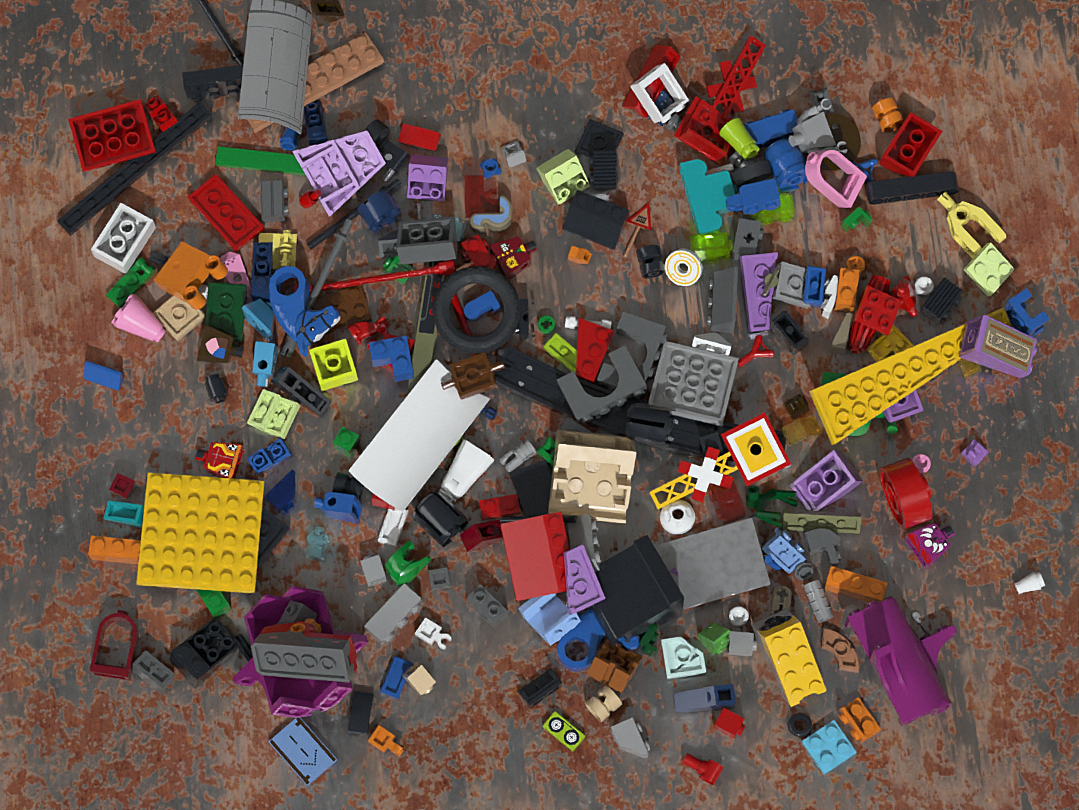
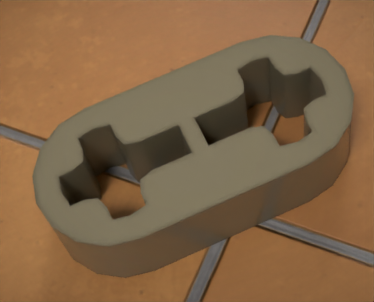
[771,586,792,615]

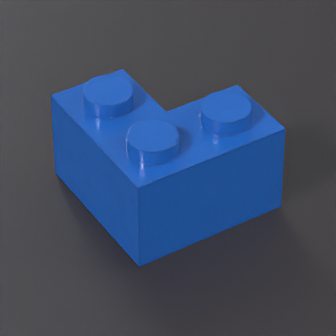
[369,336,414,382]

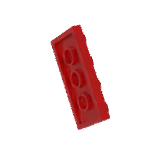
[187,174,265,252]

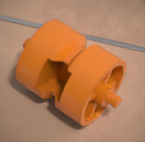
[872,97,904,132]

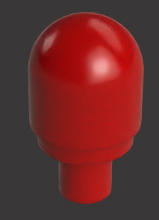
[299,189,322,208]

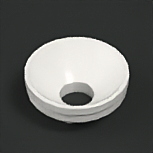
[660,499,695,535]

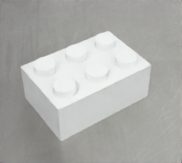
[91,203,156,274]

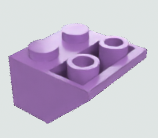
[407,155,449,201]

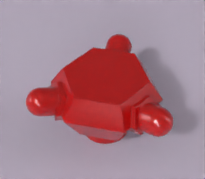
[888,276,918,317]

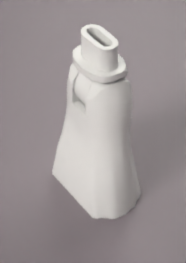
[439,440,494,502]

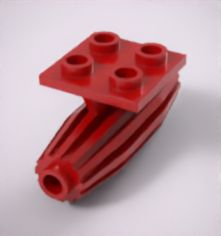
[848,275,901,354]

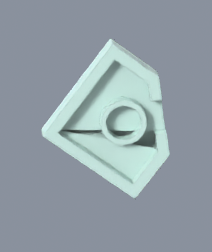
[661,637,706,679]

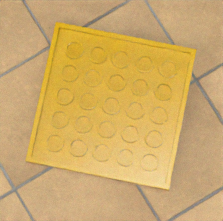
[137,472,264,593]

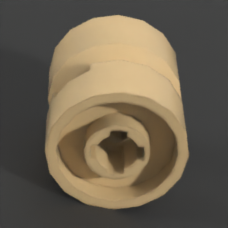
[585,685,622,722]

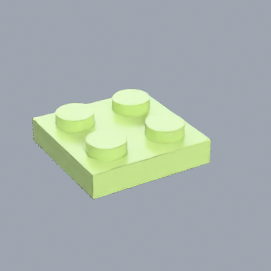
[963,242,1015,296]

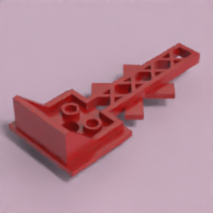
[673,35,766,166]

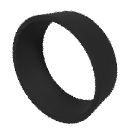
[731,160,772,188]

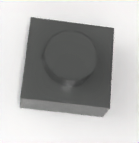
[428,567,451,591]

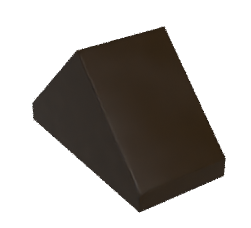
[310,0,345,28]

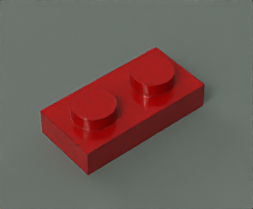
[479,494,520,521]

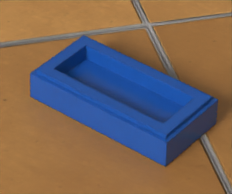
[380,656,413,700]

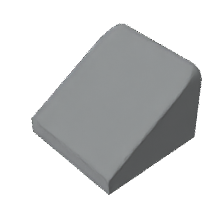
[501,141,526,167]

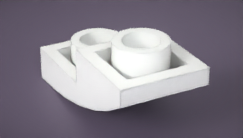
[821,275,838,319]

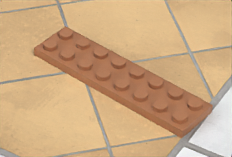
[237,33,384,133]

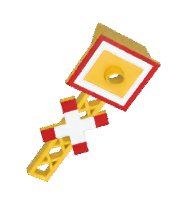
[649,412,791,509]

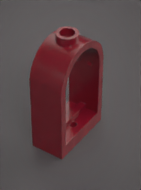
[89,610,139,681]

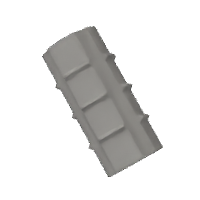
[804,580,833,623]

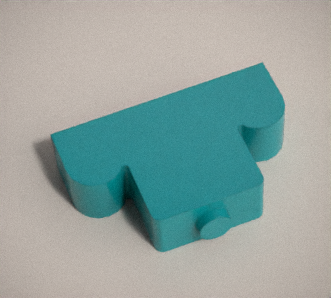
[679,159,738,239]

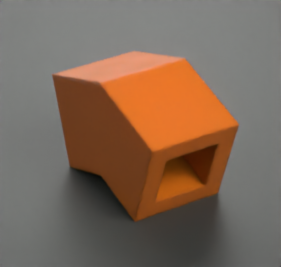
[568,246,592,264]

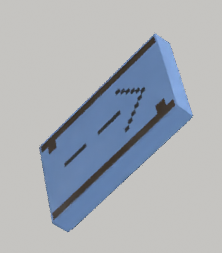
[269,717,338,787]

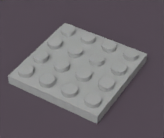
[648,341,739,426]

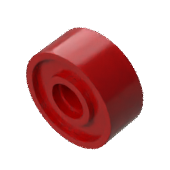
[879,457,933,530]

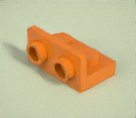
[838,697,881,744]

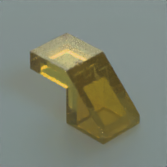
[781,416,823,446]

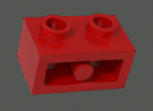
[460,234,498,271]

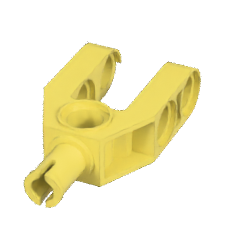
[937,192,1006,259]

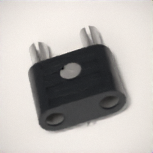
[378,139,409,182]

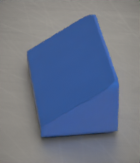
[803,266,826,308]
[84,361,124,390]

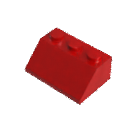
[878,112,943,177]

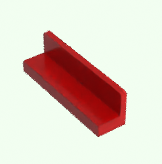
[622,45,681,118]

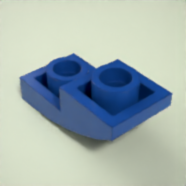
[247,438,293,475]

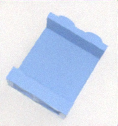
[518,593,581,646]

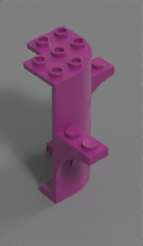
[233,586,368,718]
[845,596,957,727]

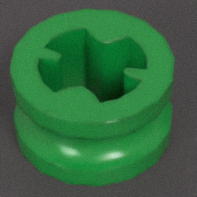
[538,316,555,335]

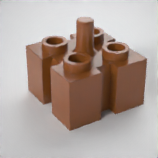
[587,639,643,693]

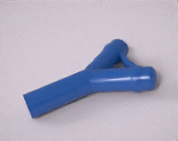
[850,158,878,183]
[763,555,782,570]

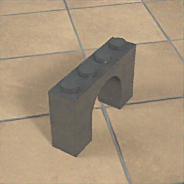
[597,311,668,400]
[557,345,647,424]

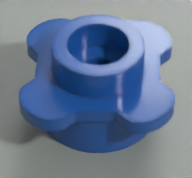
[480,158,501,179]

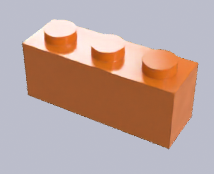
[88,535,141,564]
[824,566,888,603]

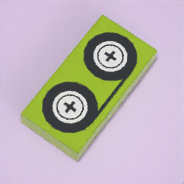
[542,711,585,752]

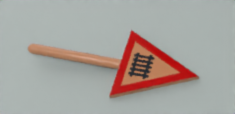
[624,203,652,257]

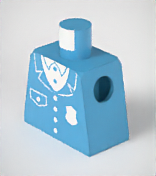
[252,341,279,387]

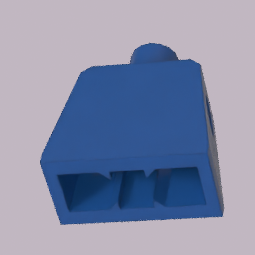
[314,492,363,524]

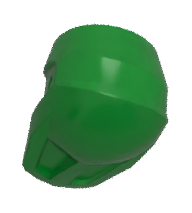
[385,540,432,586]

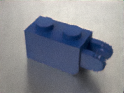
[726,179,781,214]

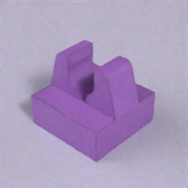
[961,439,989,467]

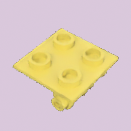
[259,230,297,270]

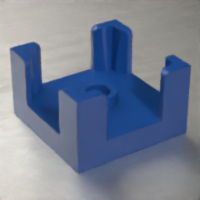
[1004,288,1050,337]

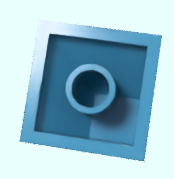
[242,299,275,343]

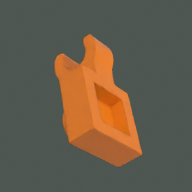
[368,725,404,757]

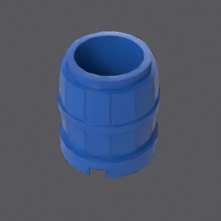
[764,139,808,192]

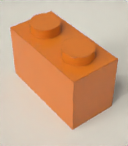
[834,268,860,313]

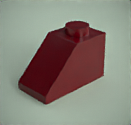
[460,520,503,552]

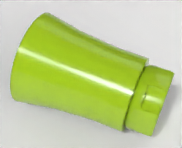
[720,118,760,161]

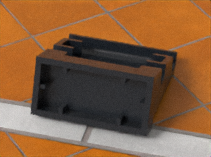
[589,535,684,646]

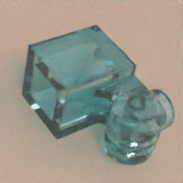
[305,526,330,562]

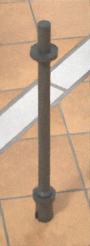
[280,219,353,359]

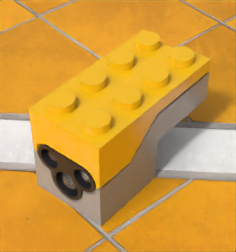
[751,609,827,707]

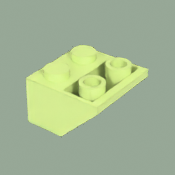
[536,149,590,205]

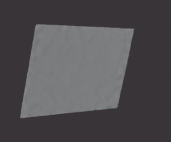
[654,518,771,610]

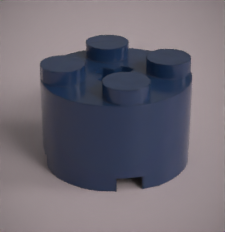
[357,190,401,234]

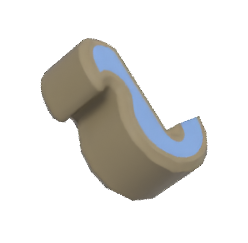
[470,195,513,234]

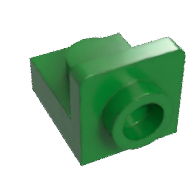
[841,207,872,232]
[381,256,414,285]

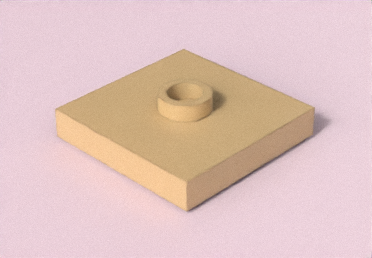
[153,296,206,342]

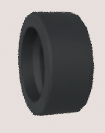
[364,119,390,149]

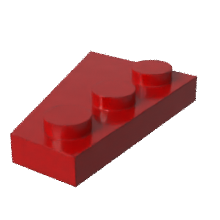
[576,318,614,384]

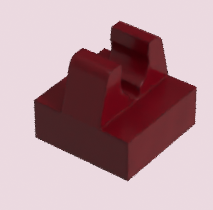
[109,473,136,499]

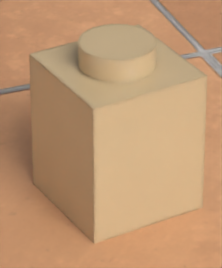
[402,662,436,695]

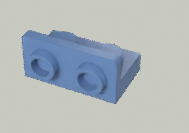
[762,527,806,574]

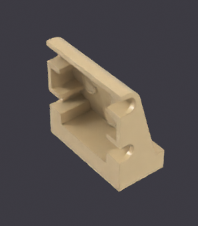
[548,430,636,523]

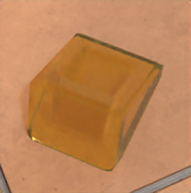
[956,358,982,378]

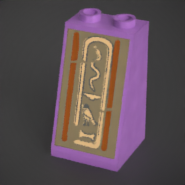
[959,314,1037,378]

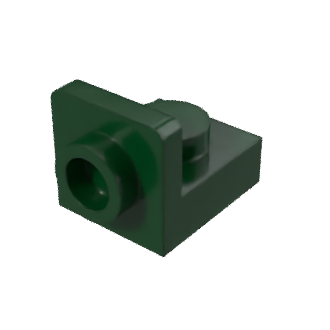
[639,624,659,656]

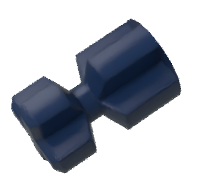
[480,404,498,421]

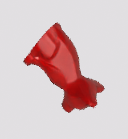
[347,316,389,345]

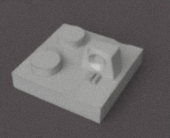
[773,261,810,309]

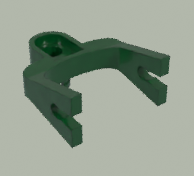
[746,486,798,528]

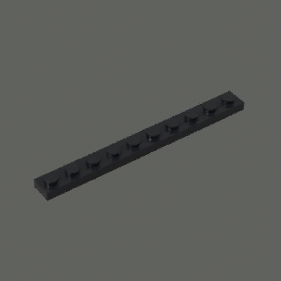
[57,102,212,236]

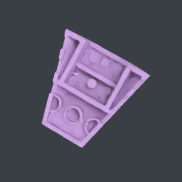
[292,131,386,217]

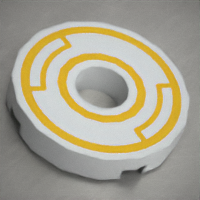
[665,248,703,286]

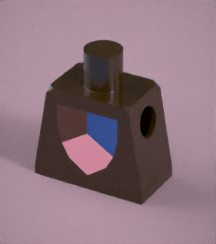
[197,325,244,363]

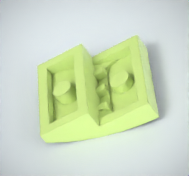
[247,389,300,439]

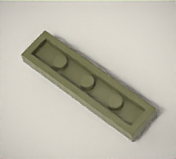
[782,509,862,534]

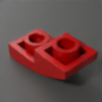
[143,95,178,132]
[398,124,441,152]

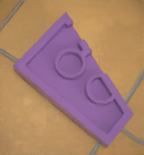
[564,544,605,615]

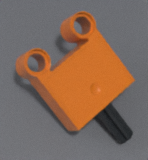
[149,241,228,310]

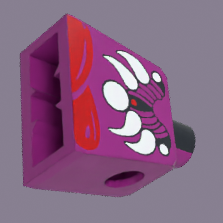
[905,523,955,570]

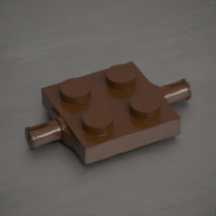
[441,352,505,400]

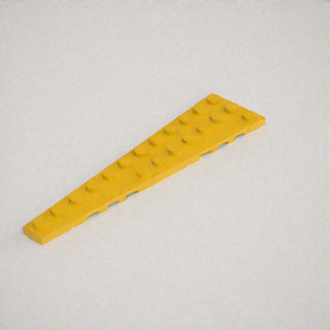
[809,308,1011,445]

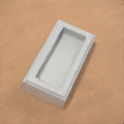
[378,508,409,547]

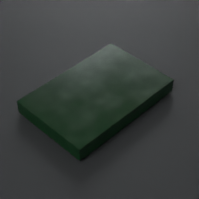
[205,282,247,342]

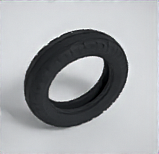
[433,266,521,354]

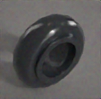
[788,713,812,738]

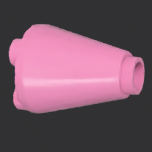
[111,293,167,342]

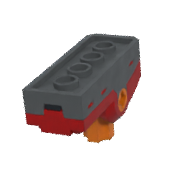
[251,618,358,682]

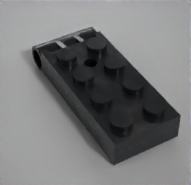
[182,65,243,102]

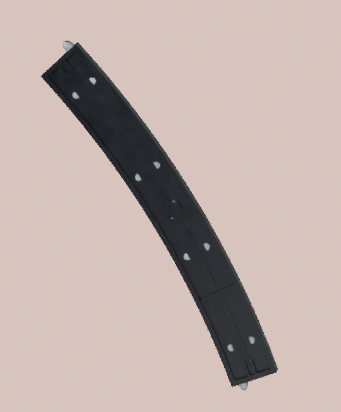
[494,345,791,471]

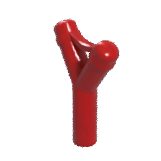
[737,335,774,368]

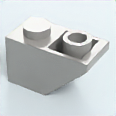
[610,717,650,758]

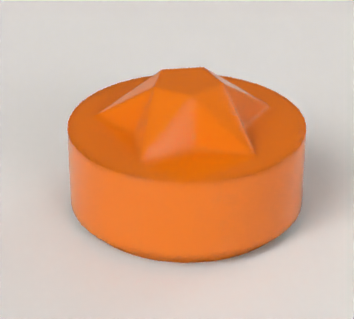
[846,256,865,275]

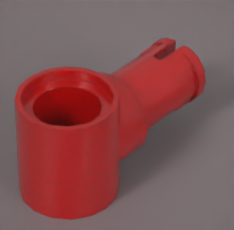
[682,753,724,785]

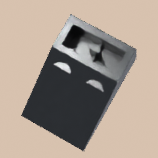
[169,616,241,688]

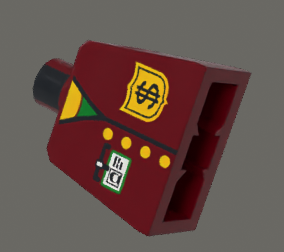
[490,237,538,280]

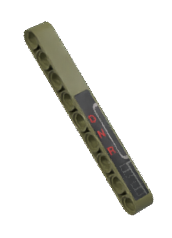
[407,260,446,396]

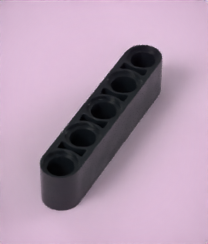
[865,172,959,205]

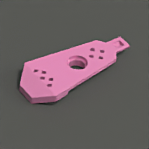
[220,252,253,304]

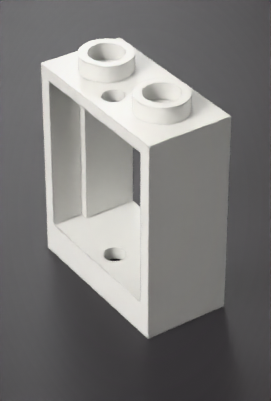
[630,63,689,123]

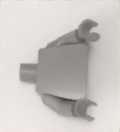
[789,99,847,158]

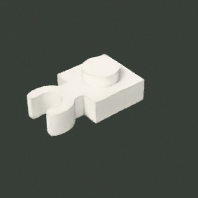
[415,618,452,650]

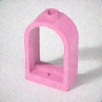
[805,150,867,208]

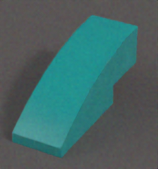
[103,500,144,529]

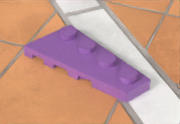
[740,252,778,332]

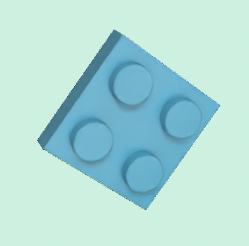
[801,720,857,775]

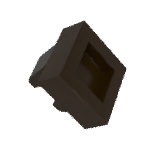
[783,394,810,420]

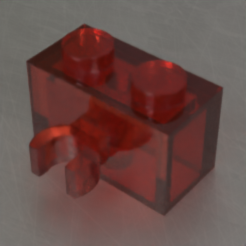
[465,175,497,218]
[708,480,746,525]

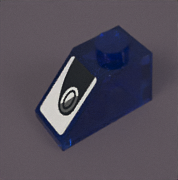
[265,469,297,516]

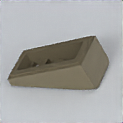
[829,313,852,355]

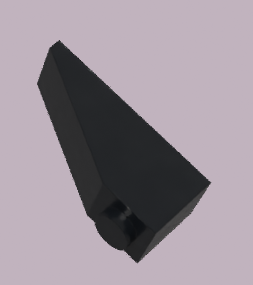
[270,366,332,417]

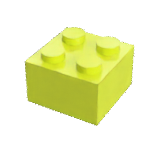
[309,339,358,391]

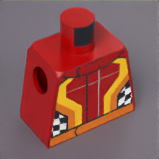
[195,442,244,479]

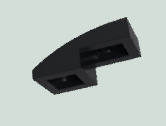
[348,691,374,735]

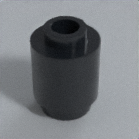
[204,374,229,404]

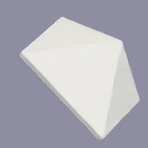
[692,332,732,356]

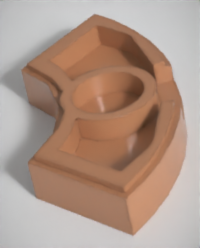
[821,628,859,672]

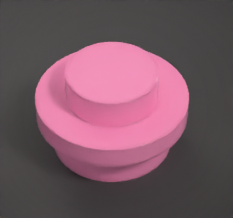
[912,454,931,473]

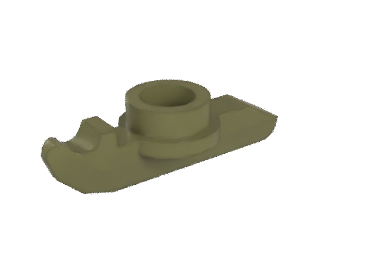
[762,264,781,297]

